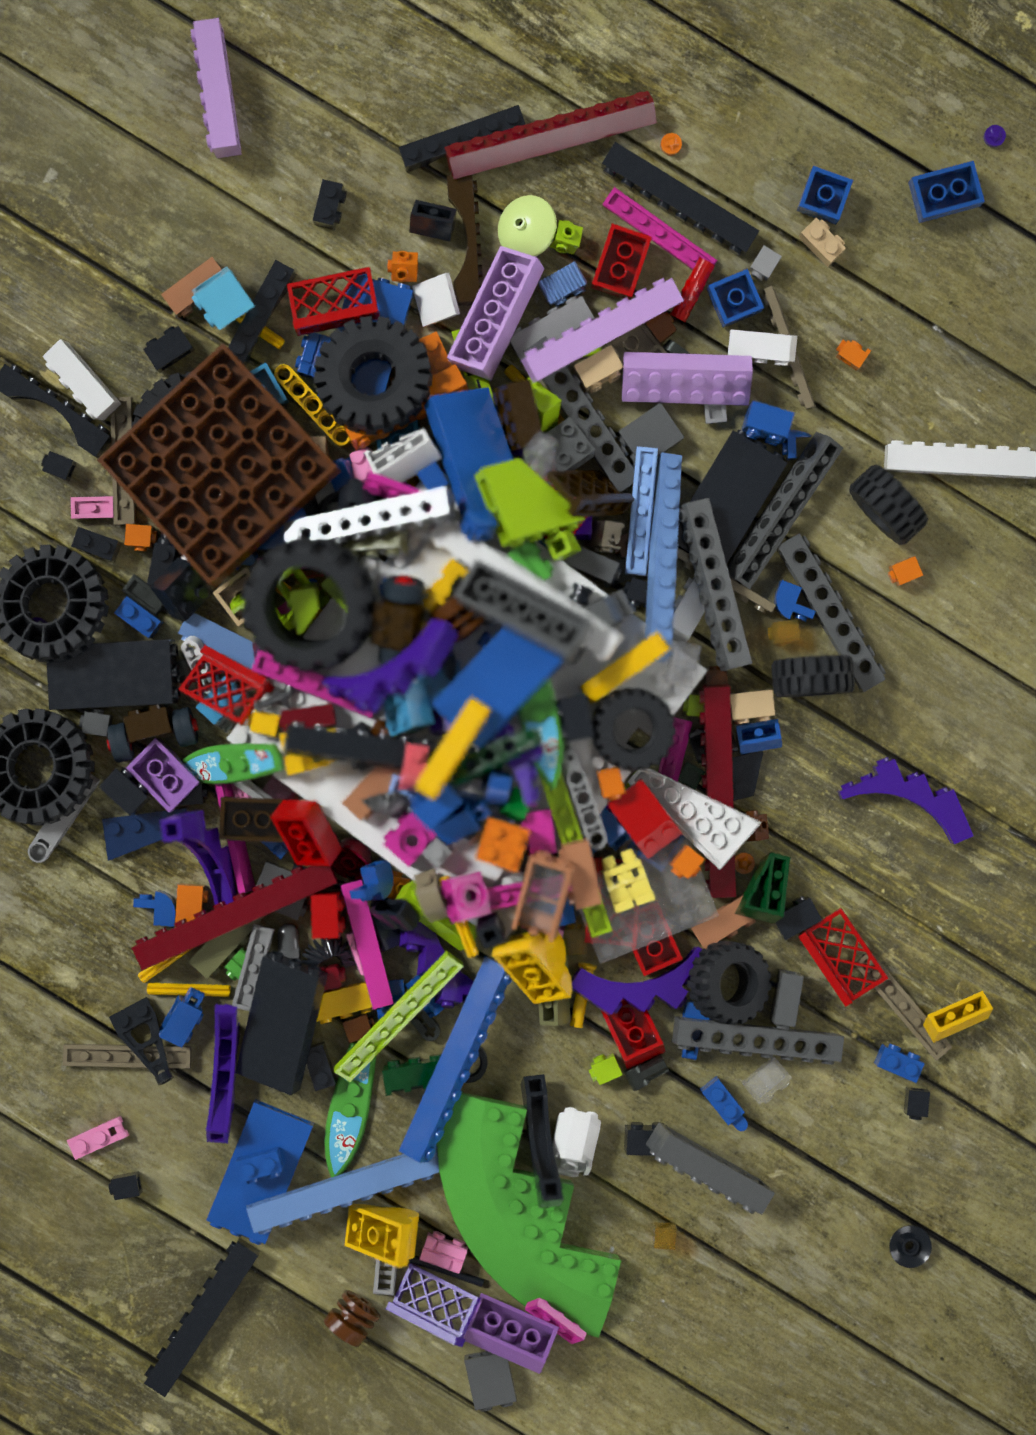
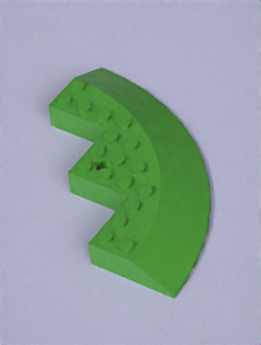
[437,1092,621,1338]

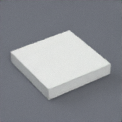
[412,273,460,327]

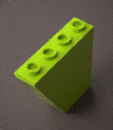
[474,458,584,548]

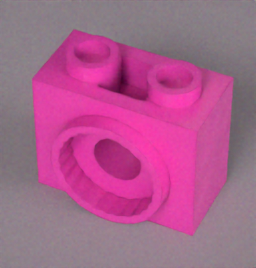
[383,811,437,867]
[441,871,491,923]

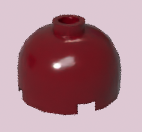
[331,837,372,880]

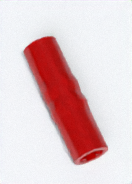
[670,257,715,322]

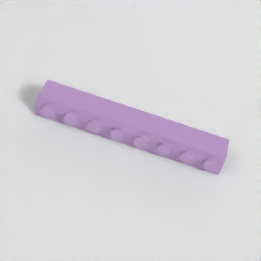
[521,278,684,383]

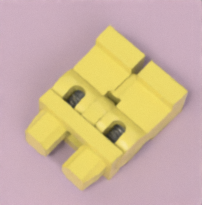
[602,848,655,913]

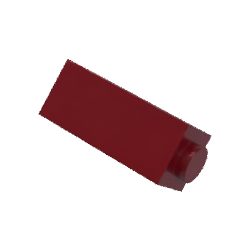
[278,703,337,732]

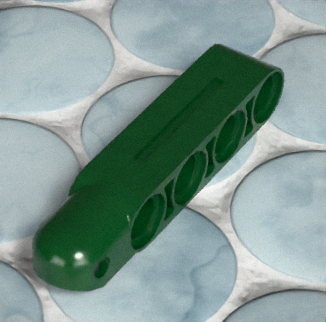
[447,730,542,786]

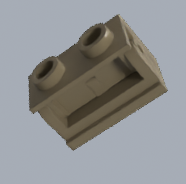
[584,520,624,553]

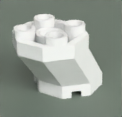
[552,1107,601,1177]

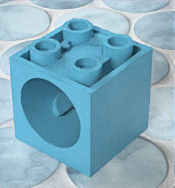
[191,266,254,330]

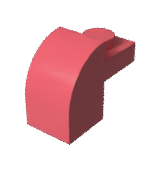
[398,744,429,793]

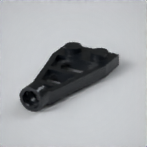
[109,997,174,1086]

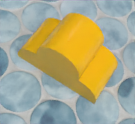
[492,931,572,1004]
[344,1204,419,1267]

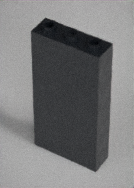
[677,430,787,566]
[47,639,181,710]
[235,951,328,1095]

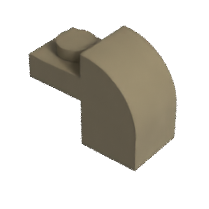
[414,868,448,923]

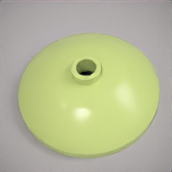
[498,195,557,257]

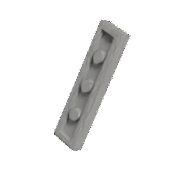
[232,924,275,1011]

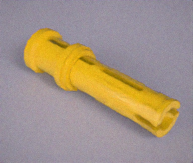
[570,962,597,1028]

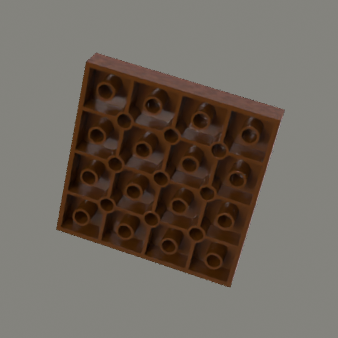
[97,343,341,588]

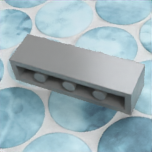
[509,296,595,363]

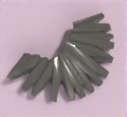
[362,792,410,819]

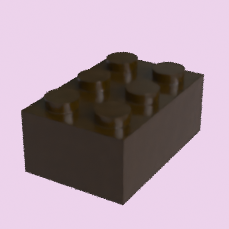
[493,379,544,451]
[219,797,287,842]

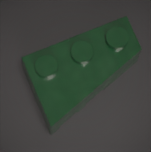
[735,852,790,924]
[382,1054,442,1096]

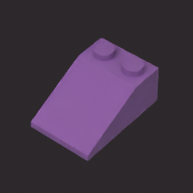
[126,738,200,813]

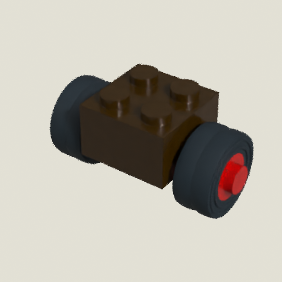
[370,575,424,665]
[107,704,199,763]

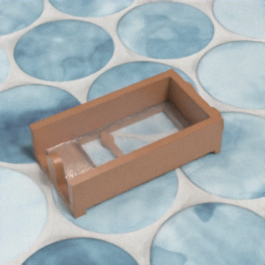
[511,851,576,942]

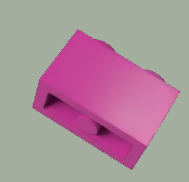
[521,808,556,856]

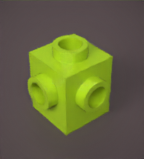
[549,220,583,254]

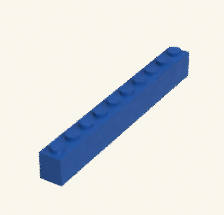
[399,957,513,1163]

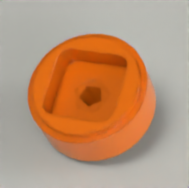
[660,133,682,156]
[735,852,755,874]

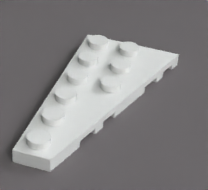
[628,768,762,869]

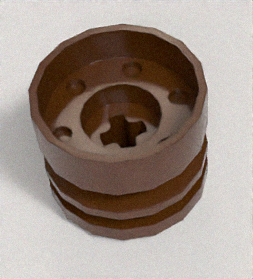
[429,596,487,643]
[324,1290,381,1347]

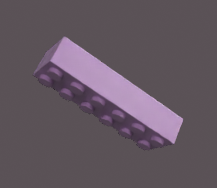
[191,18,242,158]
[447,246,545,380]
[622,352,753,405]

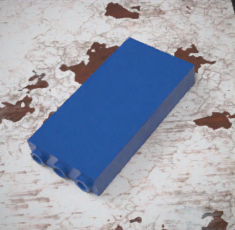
[318,274,414,397]
[424,387,513,521]
[431,628,566,749]
[206,1099,314,1245]

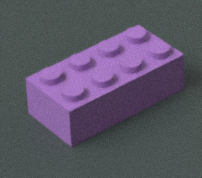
[463,1293,559,1374]

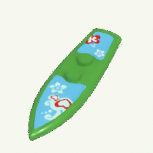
[518,679,564,790]
[182,743,284,784]
[324,1042,376,1177]

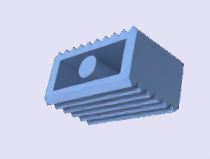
[538,261,588,307]

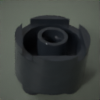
[338,478,382,524]

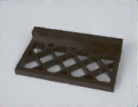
[545,470,634,517]

